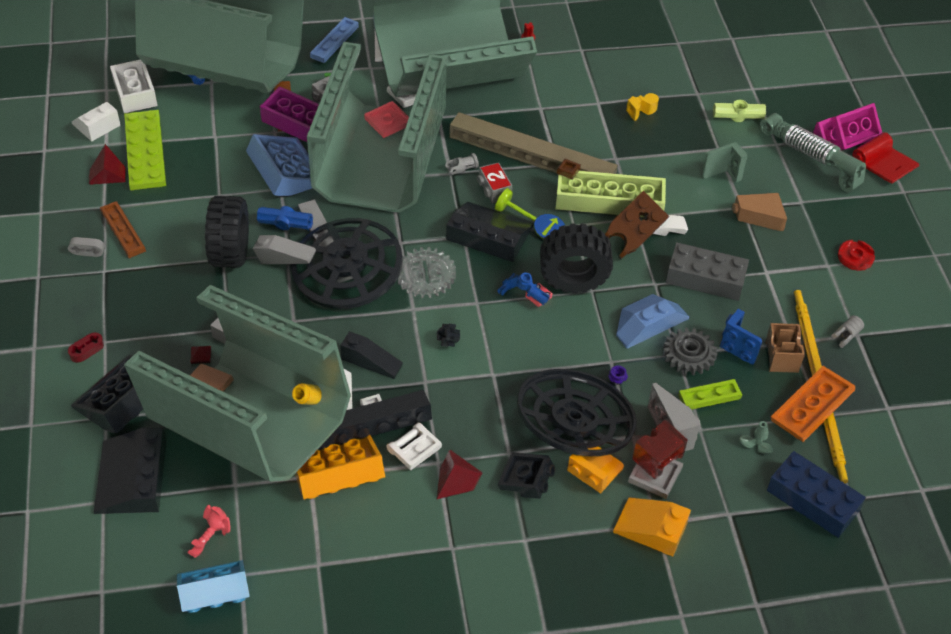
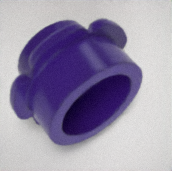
[608,365,628,384]

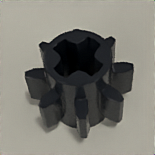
[437,323,460,347]

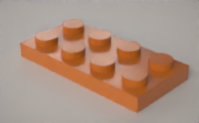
[771,366,855,442]

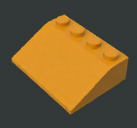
[295,434,385,499]

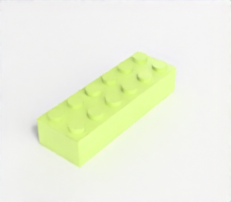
[556,171,666,217]

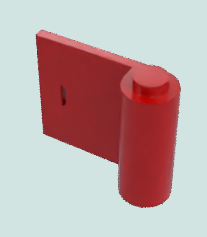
[852,132,919,184]

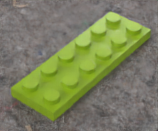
[124,110,166,191]

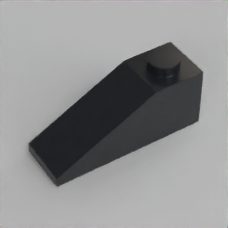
[340,331,403,379]

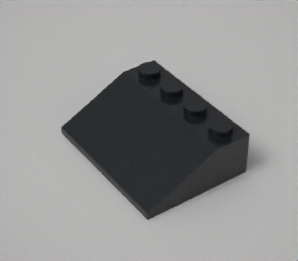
[446,202,534,262]
[71,355,143,433]
[94,427,166,514]

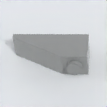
[253,235,316,264]

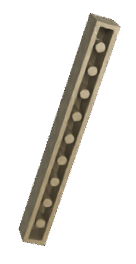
[450,112,618,174]

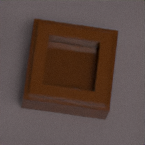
[557,158,581,180]

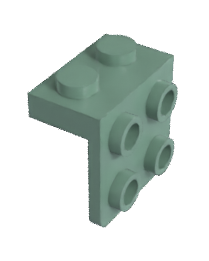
[702,142,747,182]

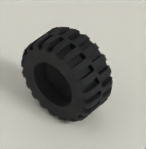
[205,196,249,268]
[540,223,613,294]

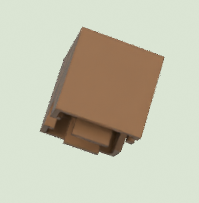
[765,323,804,373]

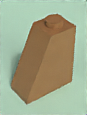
[732,193,787,231]

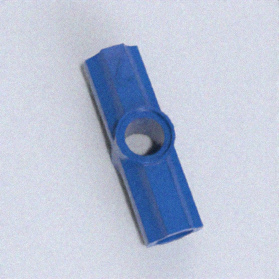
[257,206,313,230]

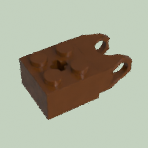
[605,191,670,260]

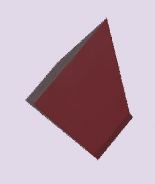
[89,144,126,185]
[437,450,483,499]

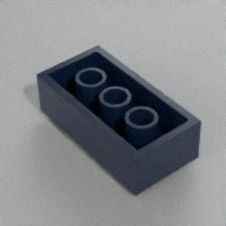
[767,451,866,538]

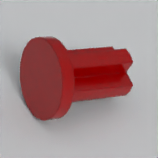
[521,22,535,41]

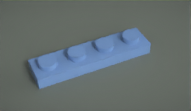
[310,17,359,63]

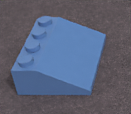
[246,134,312,196]

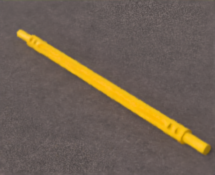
[794,290,848,484]

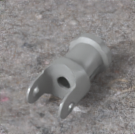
[445,153,479,174]

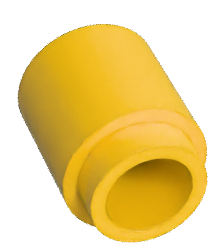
[292,383,322,405]

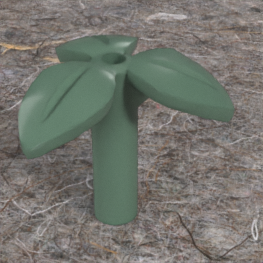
[739,421,773,454]

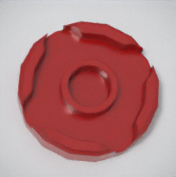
[838,240,875,271]

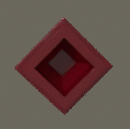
[190,346,211,364]

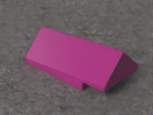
[813,103,882,150]

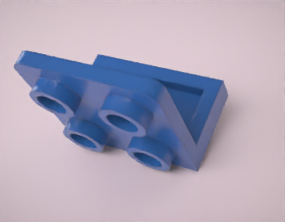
[720,309,762,364]

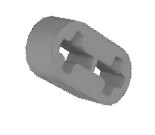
[68,237,105,257]

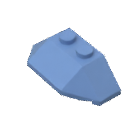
[616,294,689,349]

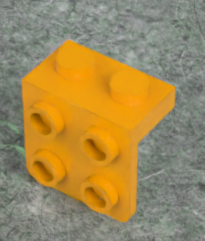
[567,447,624,494]

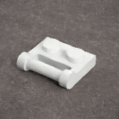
[386,422,442,470]

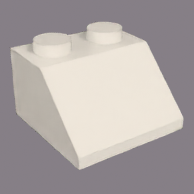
[72,102,120,141]

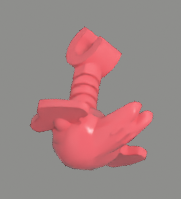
[188,505,230,558]

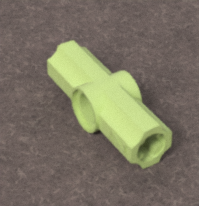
[713,100,766,122]

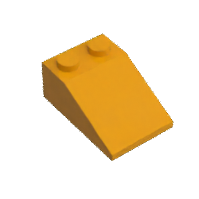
[613,497,691,557]

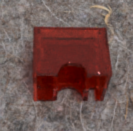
[632,420,688,479]

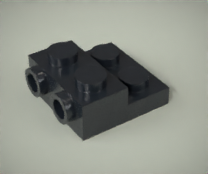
[498,452,555,499]

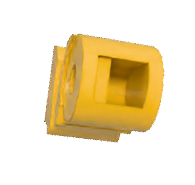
[626,93,659,121]

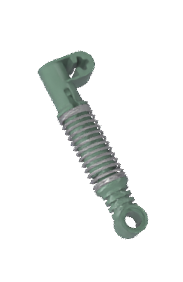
[760,113,866,193]

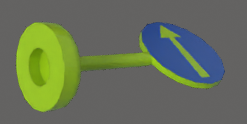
[494,188,565,239]

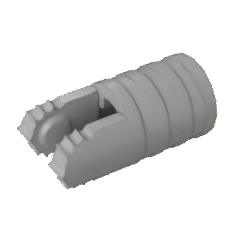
[831,315,864,348]

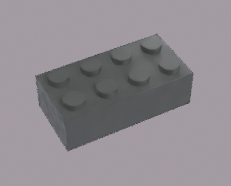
[666,242,749,301]

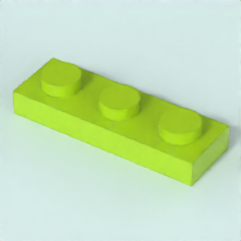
[678,379,742,410]

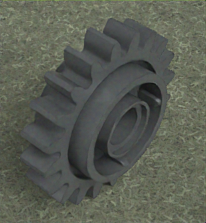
[663,327,717,375]

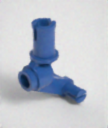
[497,272,550,306]

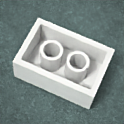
[110,60,157,113]

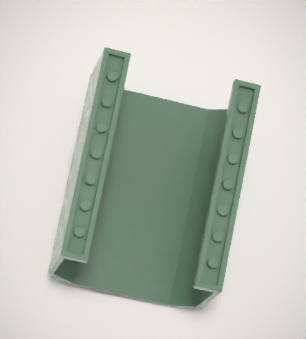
[135,0,304,93]
[373,0,537,97]
[307,42,447,213]
[124,285,351,482]

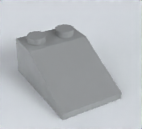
[647,383,700,455]

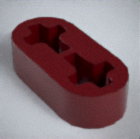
[68,332,104,363]

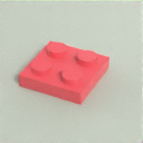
[364,101,409,138]

